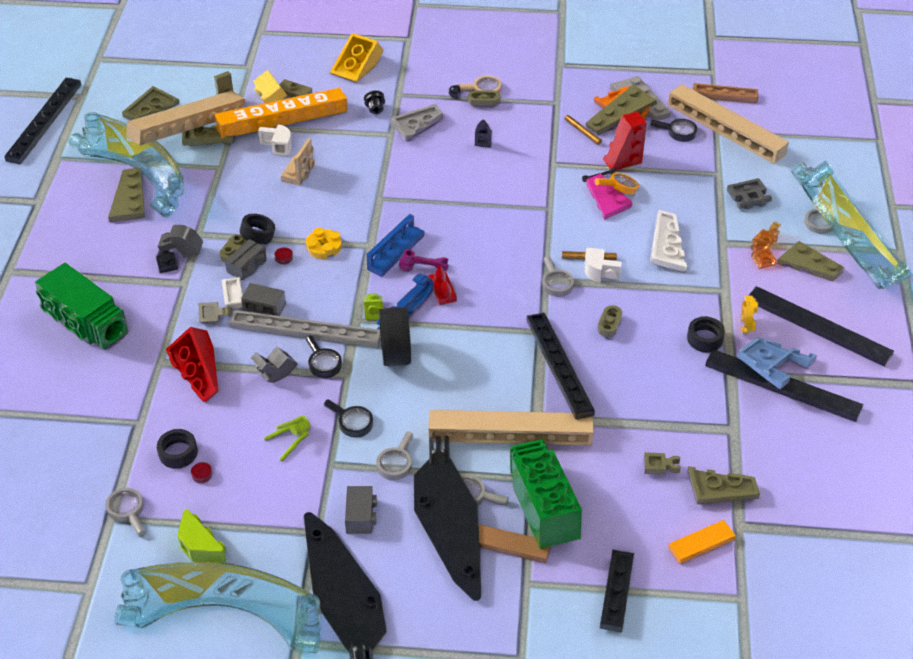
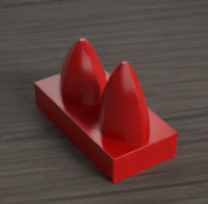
[428,265,457,305]

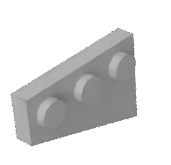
[391,104,443,142]

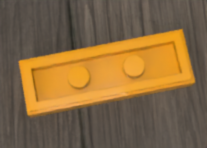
[668,520,736,564]

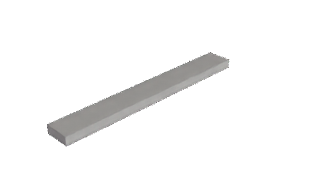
[229,310,381,348]

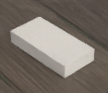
[222,277,243,309]

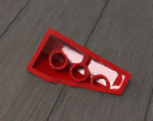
[166,327,219,402]

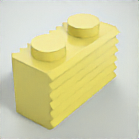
[253,70,287,103]

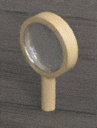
[456,76,501,93]

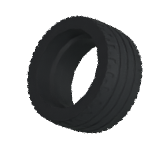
[379,307,411,366]

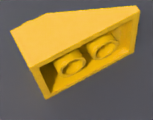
[330,33,384,82]

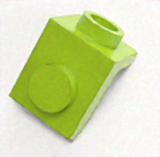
[363,293,383,320]

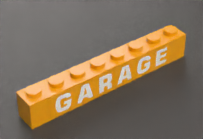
[215,87,347,139]

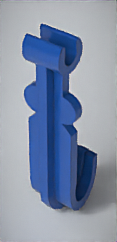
[376,273,434,330]

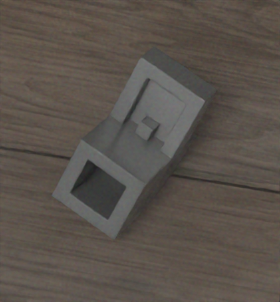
[157,225,203,258]
[251,347,298,383]

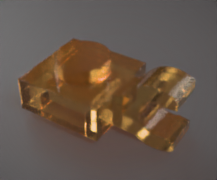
[752,222,781,251]
[750,237,777,269]

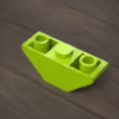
[177,509,227,564]

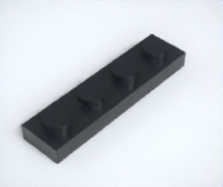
[600,549,634,633]

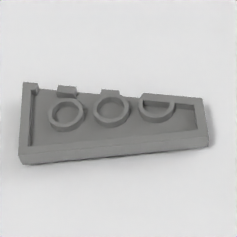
[610,76,671,121]

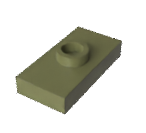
[214,71,234,95]
[279,79,312,97]

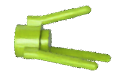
[264,415,311,461]

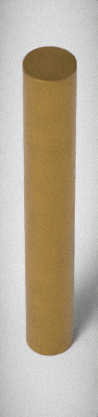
[564,115,602,145]
[562,251,617,260]

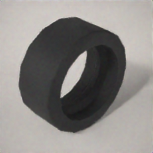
[239,213,275,244]
[687,316,725,352]
[156,429,198,469]

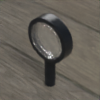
[650,119,697,142]
[305,336,342,378]
[324,399,373,438]

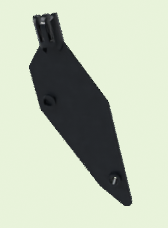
[414,435,481,601]
[304,512,387,659]

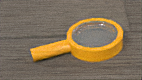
[595,173,639,195]

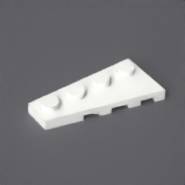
[650,210,687,272]

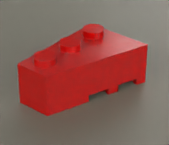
[603,111,647,170]

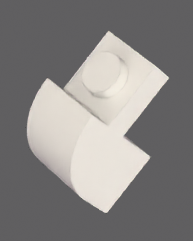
[258,124,292,156]
[584,247,622,283]

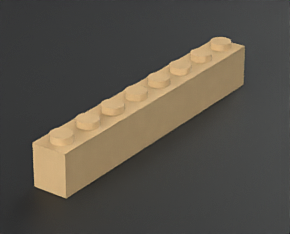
[668,84,789,164]
[126,91,245,146]
[429,410,593,445]

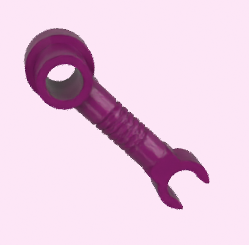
[399,249,449,271]

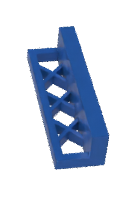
[366,214,425,277]

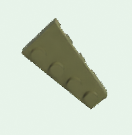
[586,84,657,135]
[108,167,145,222]

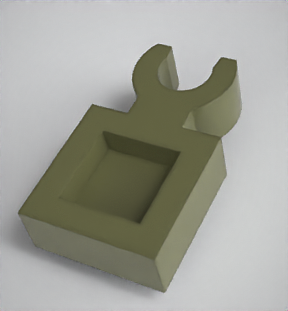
[644,452,681,475]

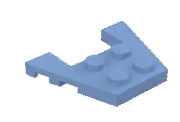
[737,337,817,389]

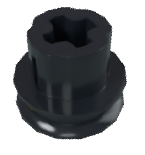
[364,90,385,114]

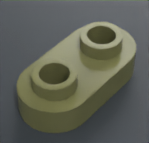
[468,90,500,106]
[220,234,247,263]
[598,305,622,337]

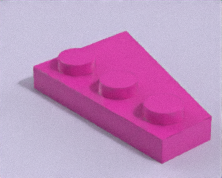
[586,173,632,220]

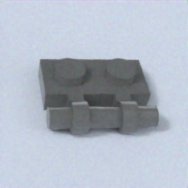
[727,178,772,209]

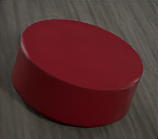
[274,247,293,264]
[191,462,213,483]

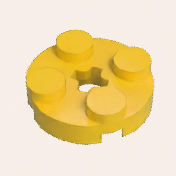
[305,227,342,259]
[741,295,758,334]

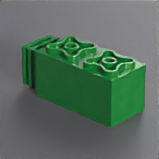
[35,262,129,350]
[510,439,582,549]

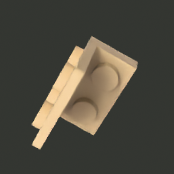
[281,138,315,186]

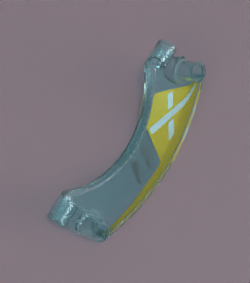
[69,112,184,218]
[791,160,913,289]
[115,562,321,653]

